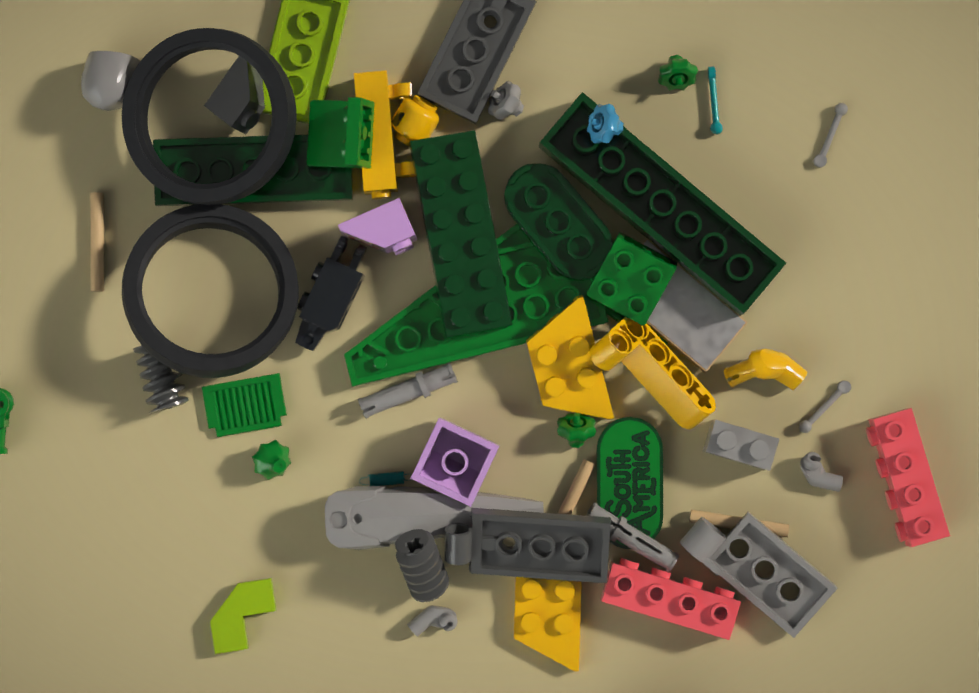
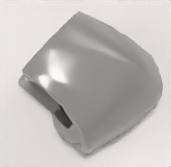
[81,51,140,111]

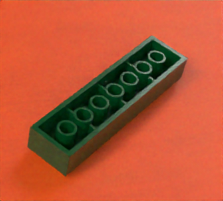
[539,92,786,316]

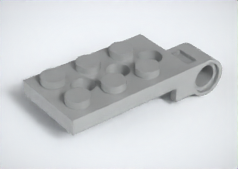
[680,511,838,638]

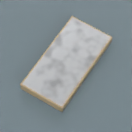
[642,238,748,373]

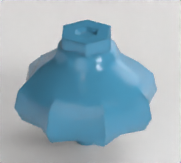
[587,104,624,143]

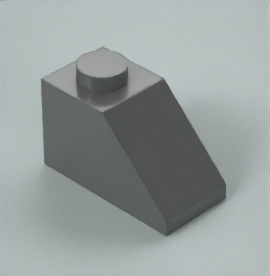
[204,56,265,135]

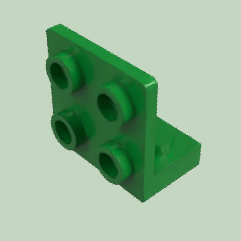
[307,97,375,169]
[587,231,677,325]

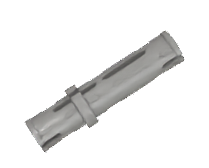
[358,363,458,419]
[585,503,679,572]

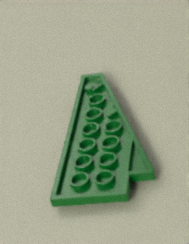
[344,224,608,387]

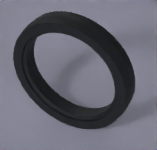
[122,28,297,205]
[122,204,299,378]

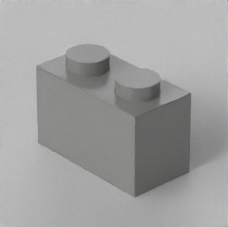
[703,420,779,471]

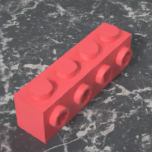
[866,408,950,547]
[600,558,741,640]

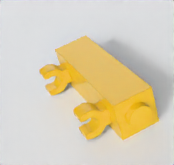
[354,70,415,200]

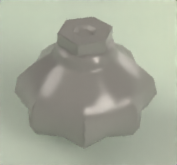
[488,81,524,120]

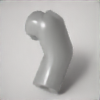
[800,452,843,492]
[407,605,458,637]

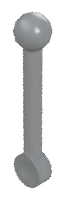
[813,103,848,168]
[799,381,851,433]

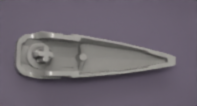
[325,486,544,550]

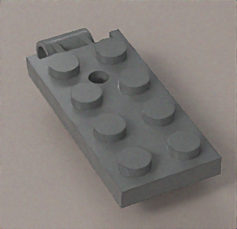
[417,0,537,124]
[444,508,611,583]

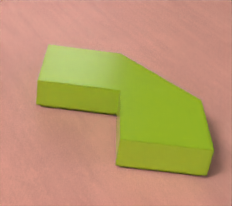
[210,578,276,654]

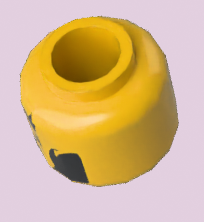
[391,95,439,146]

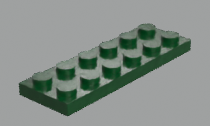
[409,130,512,338]
[153,134,353,206]

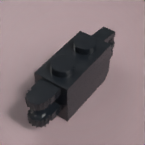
[295,236,367,351]

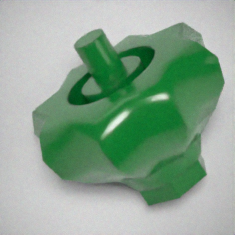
[658,55,698,91]
[557,413,596,448]
[252,440,291,480]

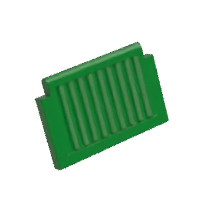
[202,373,287,437]

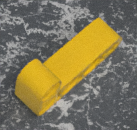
[590,316,716,430]

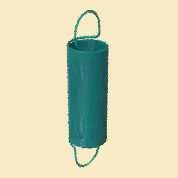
[359,471,412,486]

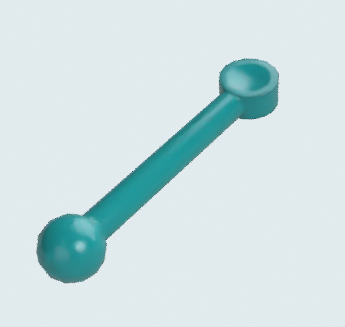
[708,66,723,135]

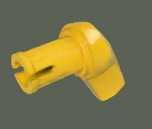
[724,349,808,390]

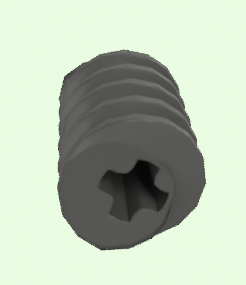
[133,345,189,413]
[395,529,449,602]

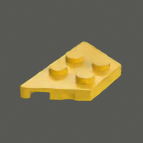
[526,295,614,419]
[514,577,582,671]

